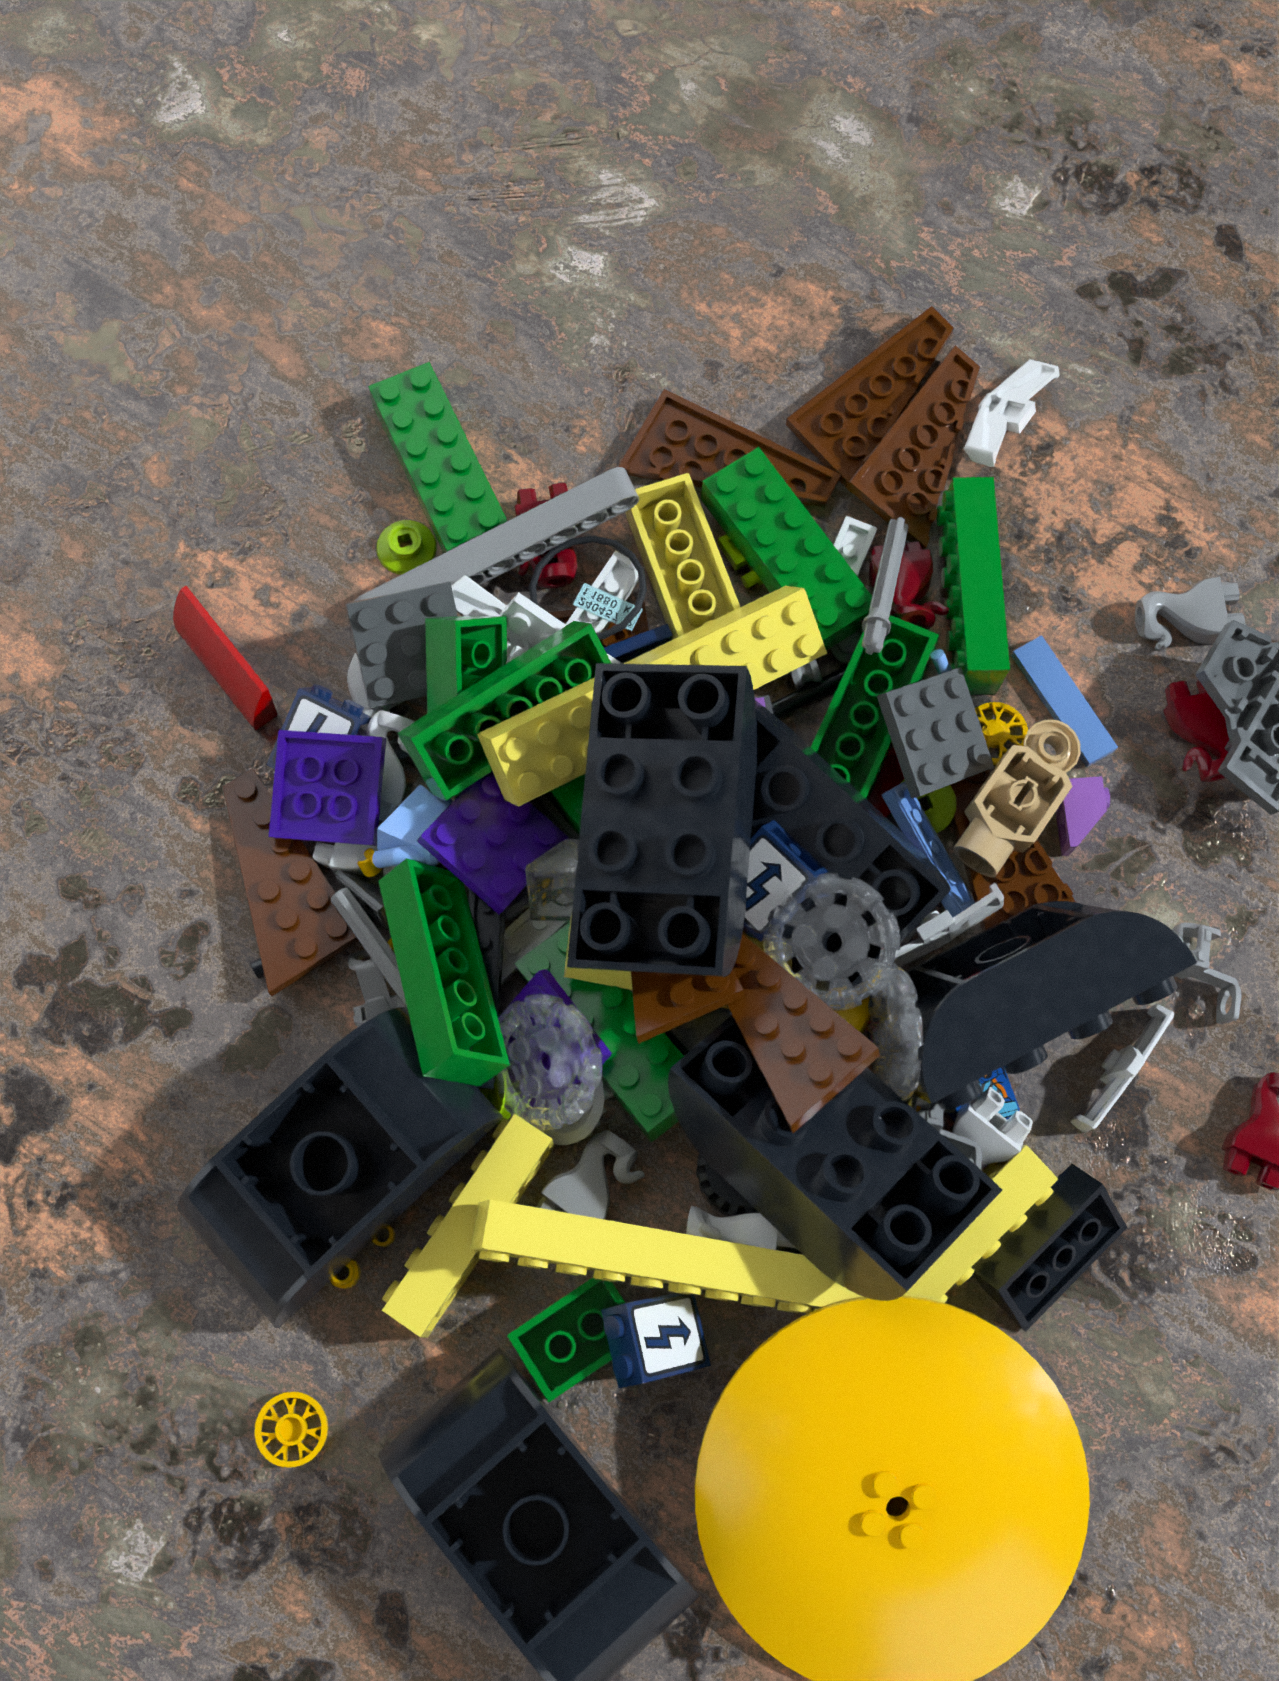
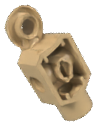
[953,720,1081,877]

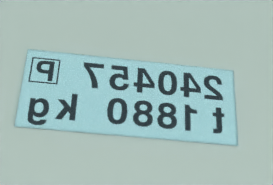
[573,583,643,631]

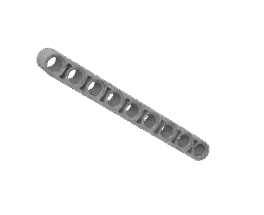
[354,467,639,601]

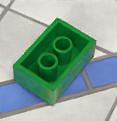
[507,1277,625,1403]

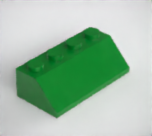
[425,616,507,714]

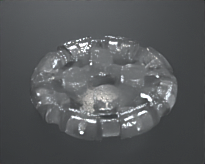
[763,873,900,1011]
[867,966,923,1102]
[494,994,602,1130]

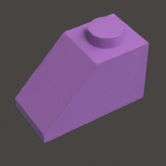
[1055,776,1110,856]

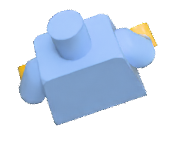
[357,785,453,877]

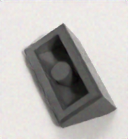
[335,870,389,930]

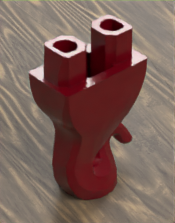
[514,482,578,588]
[869,542,949,630]
[1163,680,1229,782]
[1221,1072,1279,1191]

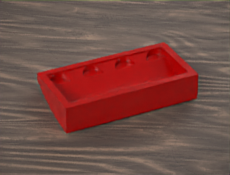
[173,586,278,731]

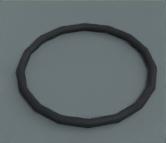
[529,536,647,640]

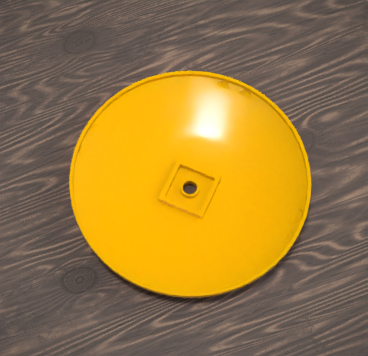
[695,1296,1090,1681]

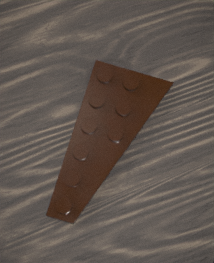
[785,306,954,494]
[845,345,980,550]
[618,389,841,507]
[222,768,359,997]
[950,769,1077,931]
[727,934,880,1133]
[631,969,745,1044]

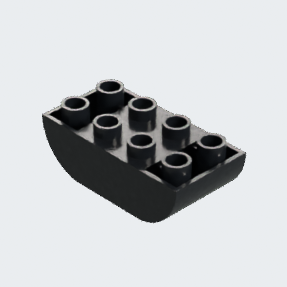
[567,663,757,977]
[751,700,951,999]
[877,901,1197,1110]
[177,1007,504,1328]
[668,1015,1003,1301]
[379,1347,701,1681]

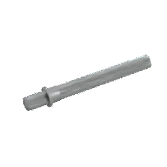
[862,517,908,655]
[331,888,407,1008]

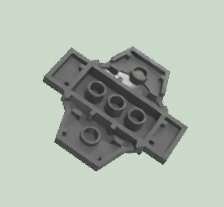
[1195,620,1279,815]

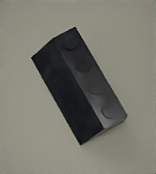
[972,1164,1127,1332]

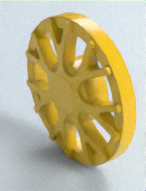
[975,702,1028,765]
[255,1392,328,1468]

